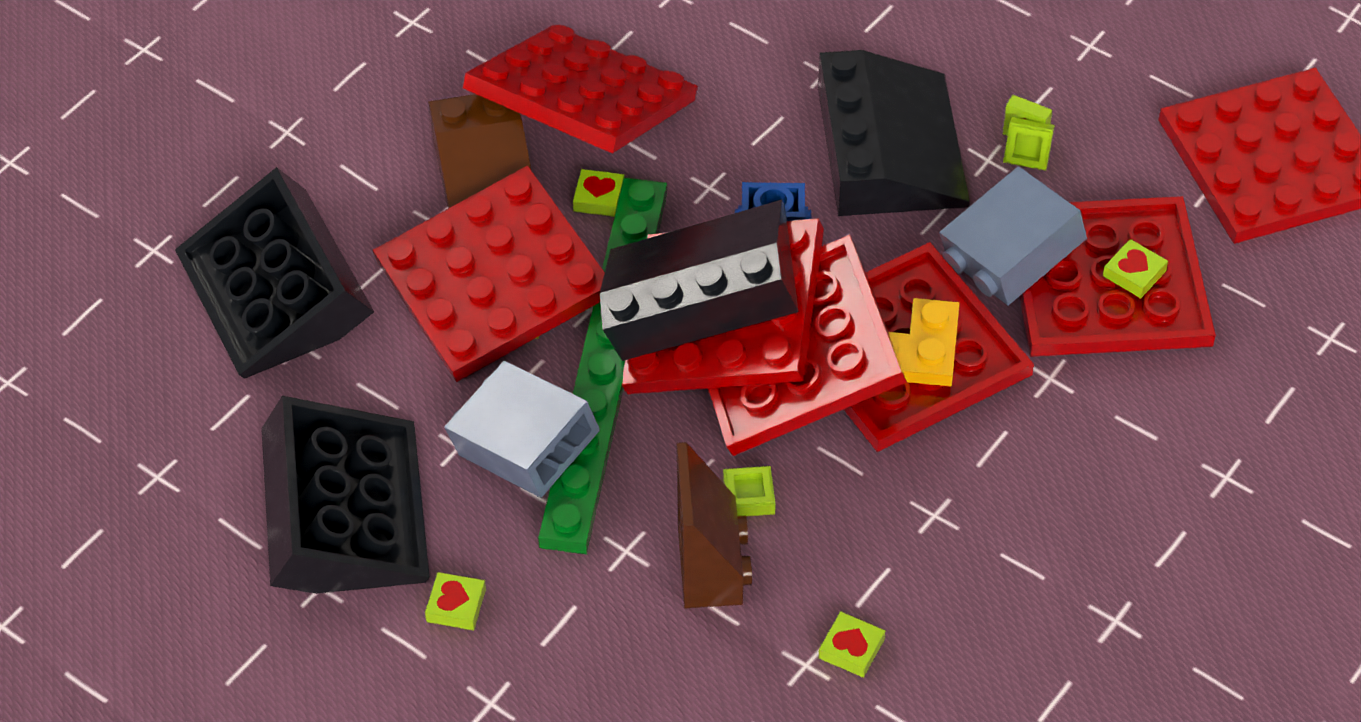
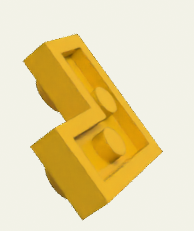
[888,298,960,387]

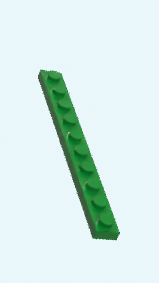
[538,178,667,555]

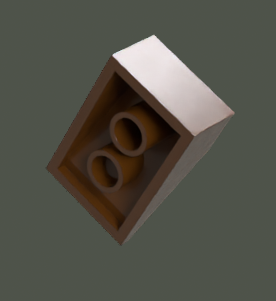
[428,94,532,208]
[677,442,752,609]

